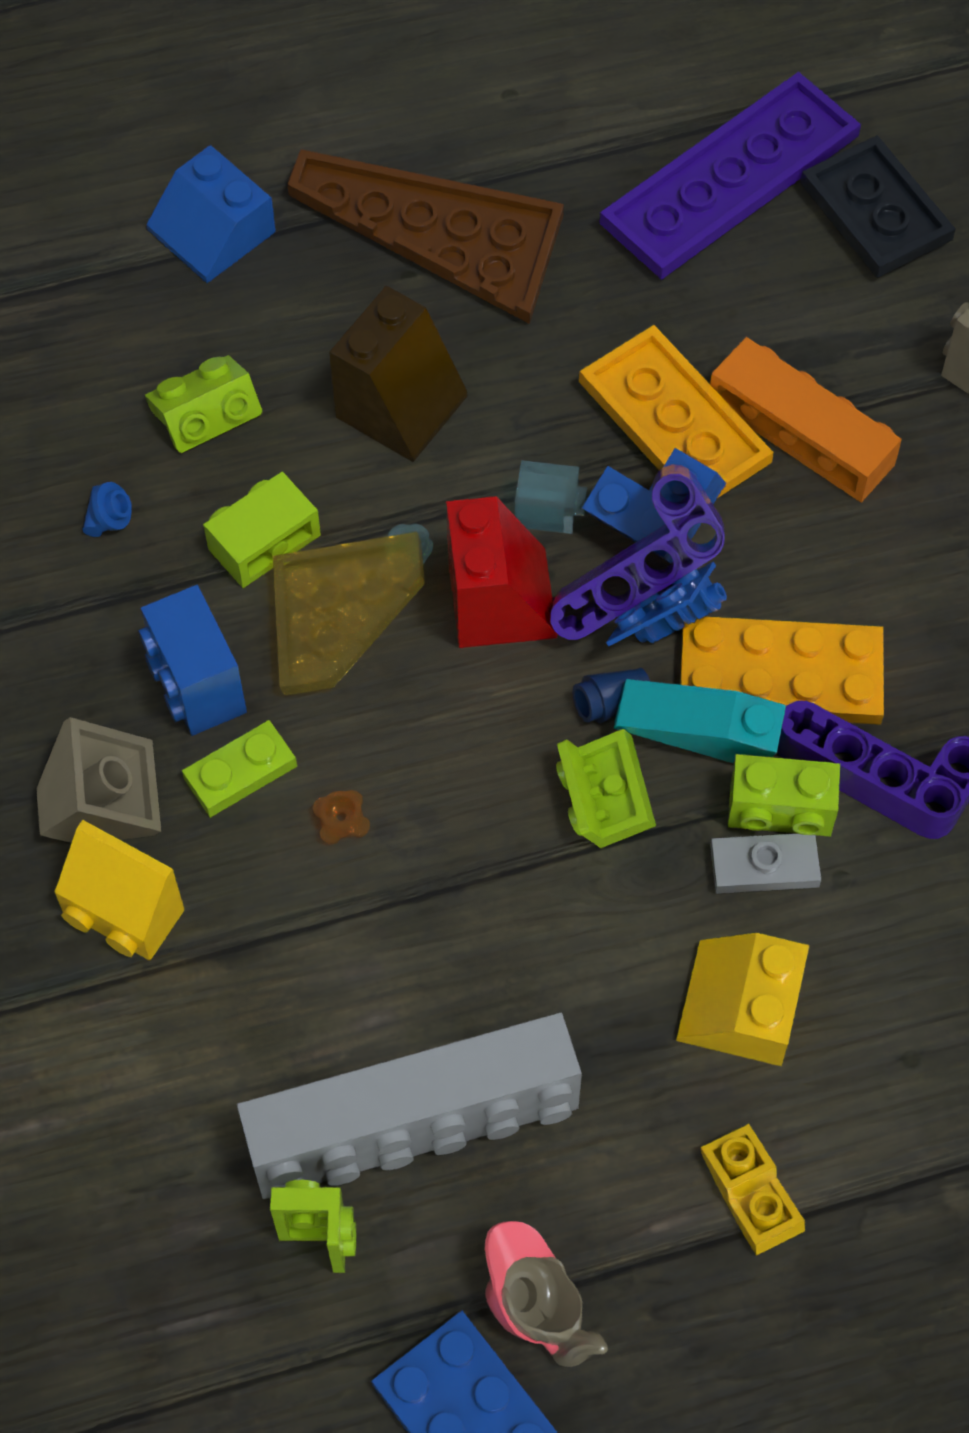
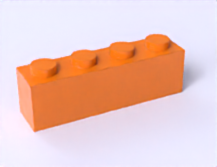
[710,337,902,503]

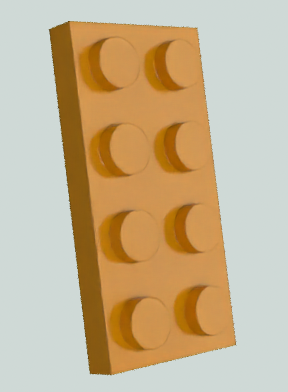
[579,325,774,498]
[680,617,884,725]

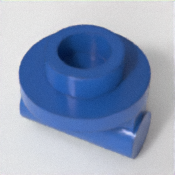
[83,482,132,537]

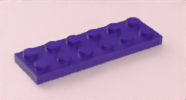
[600,72,861,280]

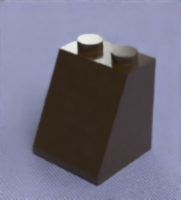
[329,285,467,462]

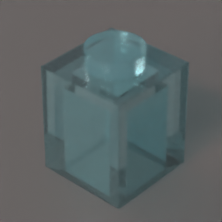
[515,460,587,534]

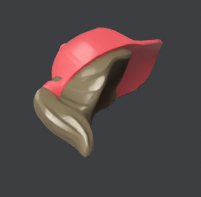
[485,1221,608,1367]

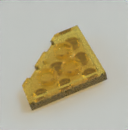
[273,532,425,695]

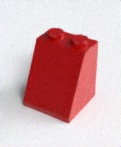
[446,496,557,648]

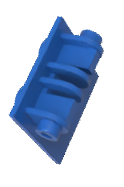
[606,561,727,647]

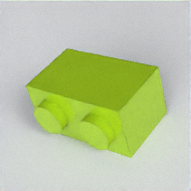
[203,471,321,588]

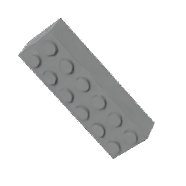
[237,1012,582,1199]

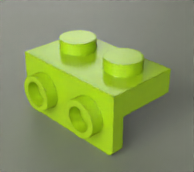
[145,355,262,453]
[556,729,656,848]
[270,1180,356,1273]

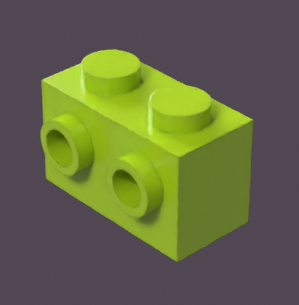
[728,754,840,837]

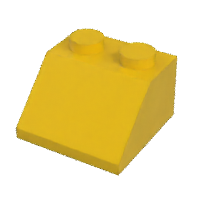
[55,820,184,961]
[676,933,810,1066]

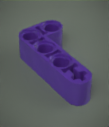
[550,464,725,640]
[777,701,969,839]

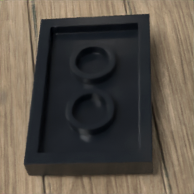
[800,135,956,278]

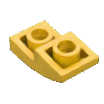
[701,1124,805,1256]

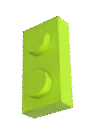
[182,720,297,818]

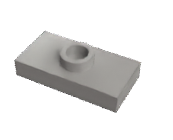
[710,833,821,894]

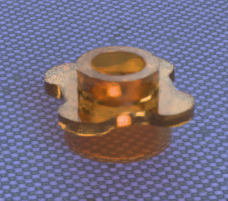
[313,790,370,844]

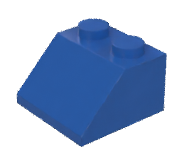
[146,145,276,283]

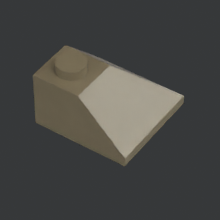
[36,717,161,843]

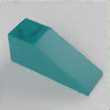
[613,679,786,763]

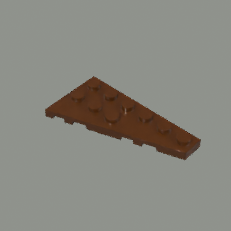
[288,149,564,324]

